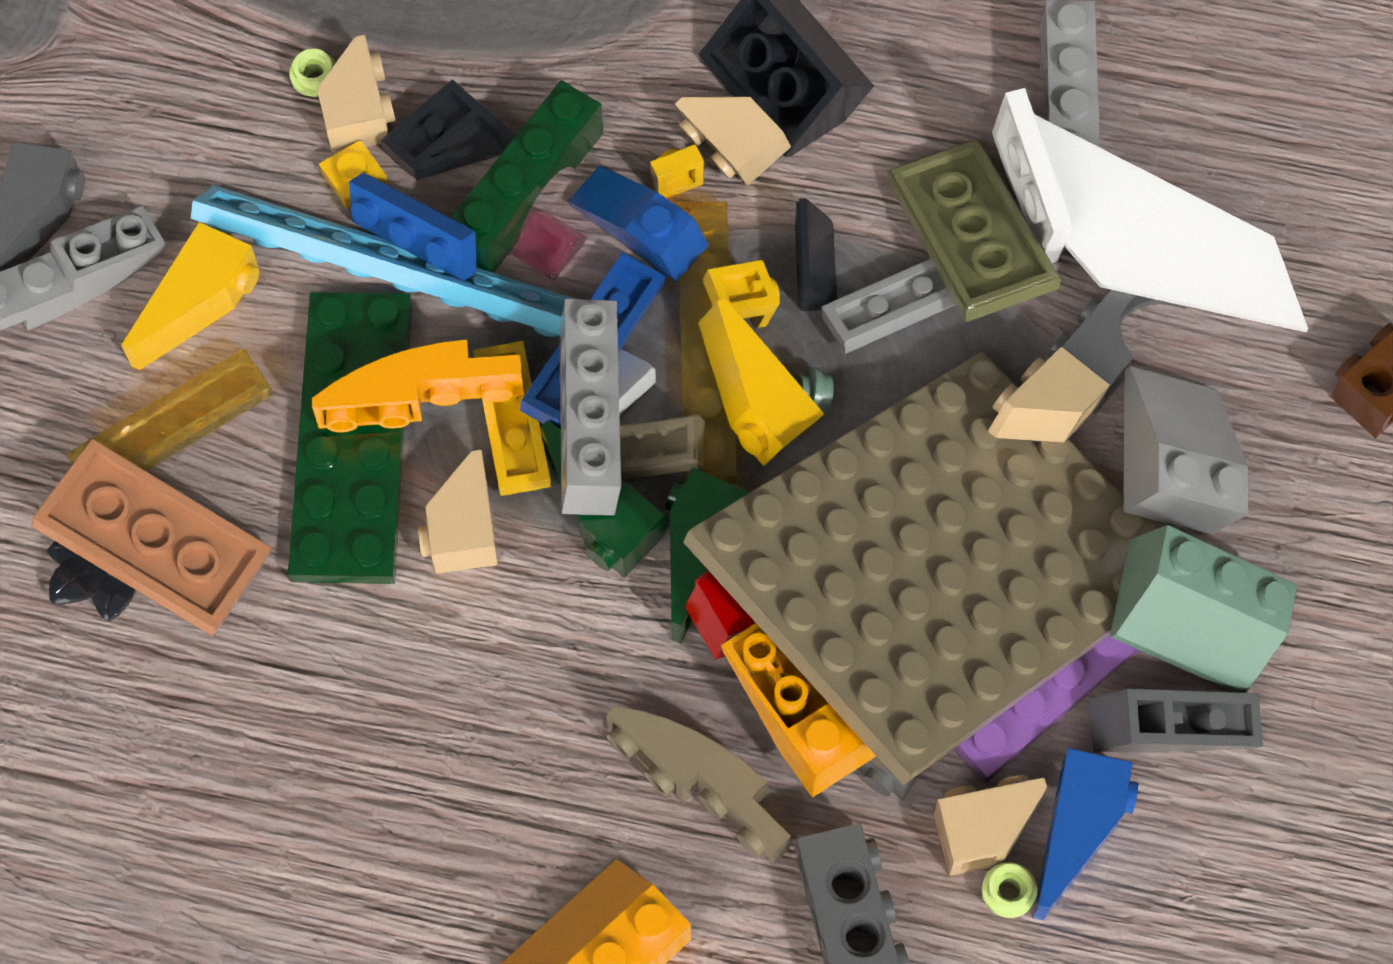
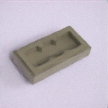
[620,414,705,480]

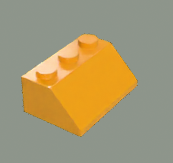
[501,859,691,964]

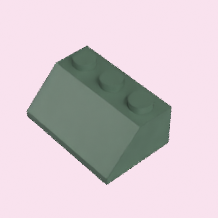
[1110,525,1297,693]

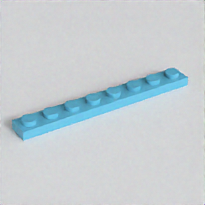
[190,185,575,337]

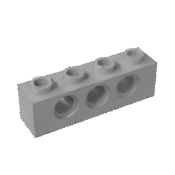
[559,299,621,515]

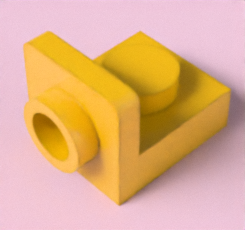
[702,260,780,328]

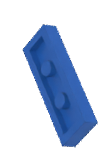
[349,173,477,281]

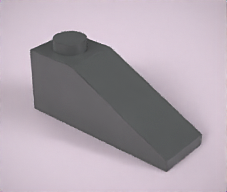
[0,142,85,272]
[1089,689,1263,753]

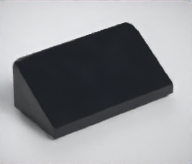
[795,198,837,311]

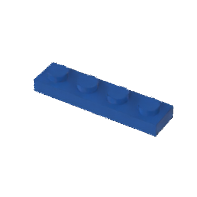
[519,252,666,430]

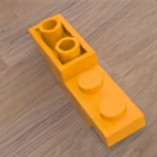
[312,340,524,432]

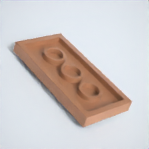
[31,439,272,637]

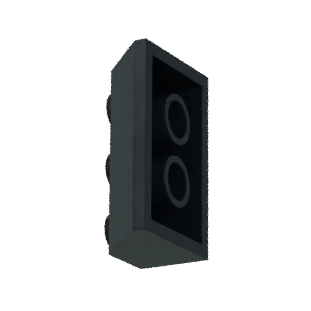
[698,0,874,157]

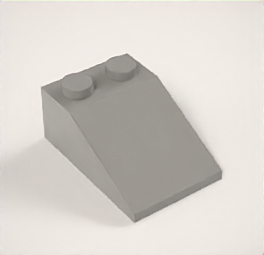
[1124,366,1248,534]

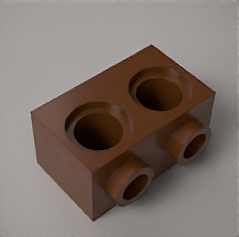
[1331,322,1393,439]

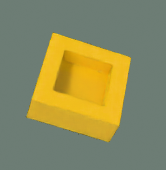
[319,140,388,209]
[650,144,704,198]

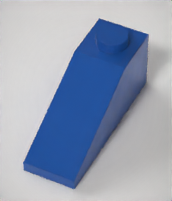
[568,165,709,282]
[1033,748,1139,921]

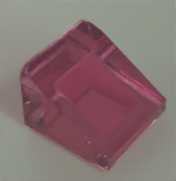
[512,211,587,280]

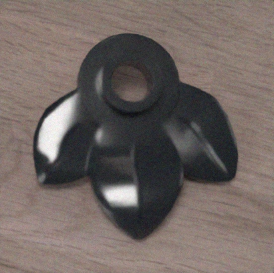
[47,541,136,622]

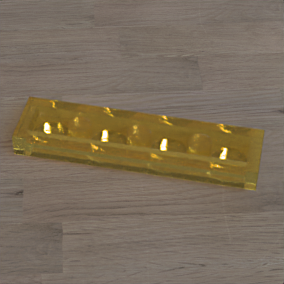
[66,348,273,471]

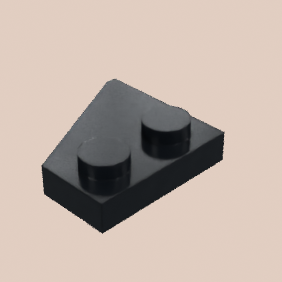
[381,79,516,180]

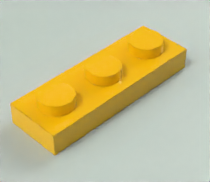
[473,341,551,496]

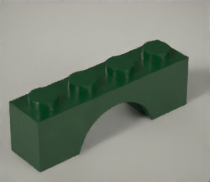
[450,80,603,273]

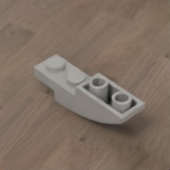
[0,206,166,331]

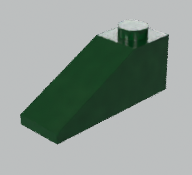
[541,420,666,578]
[665,468,750,644]

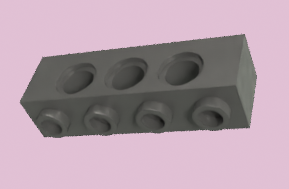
[795,823,909,964]

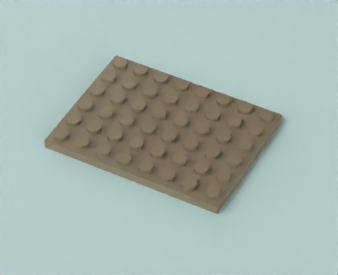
[683,351,1155,785]

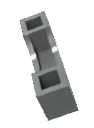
[1047,290,1187,414]

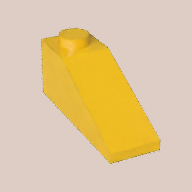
[121,222,260,370]
[698,296,824,466]

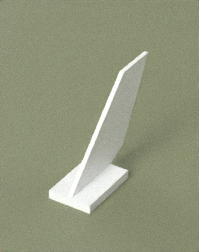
[992,88,1308,332]

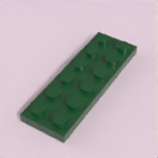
[288,292,412,584]

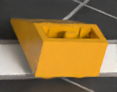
[721,623,876,798]

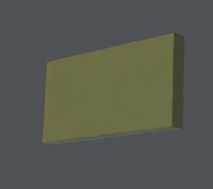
[887,139,1060,322]

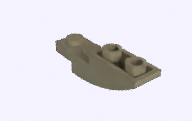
[606,706,791,865]

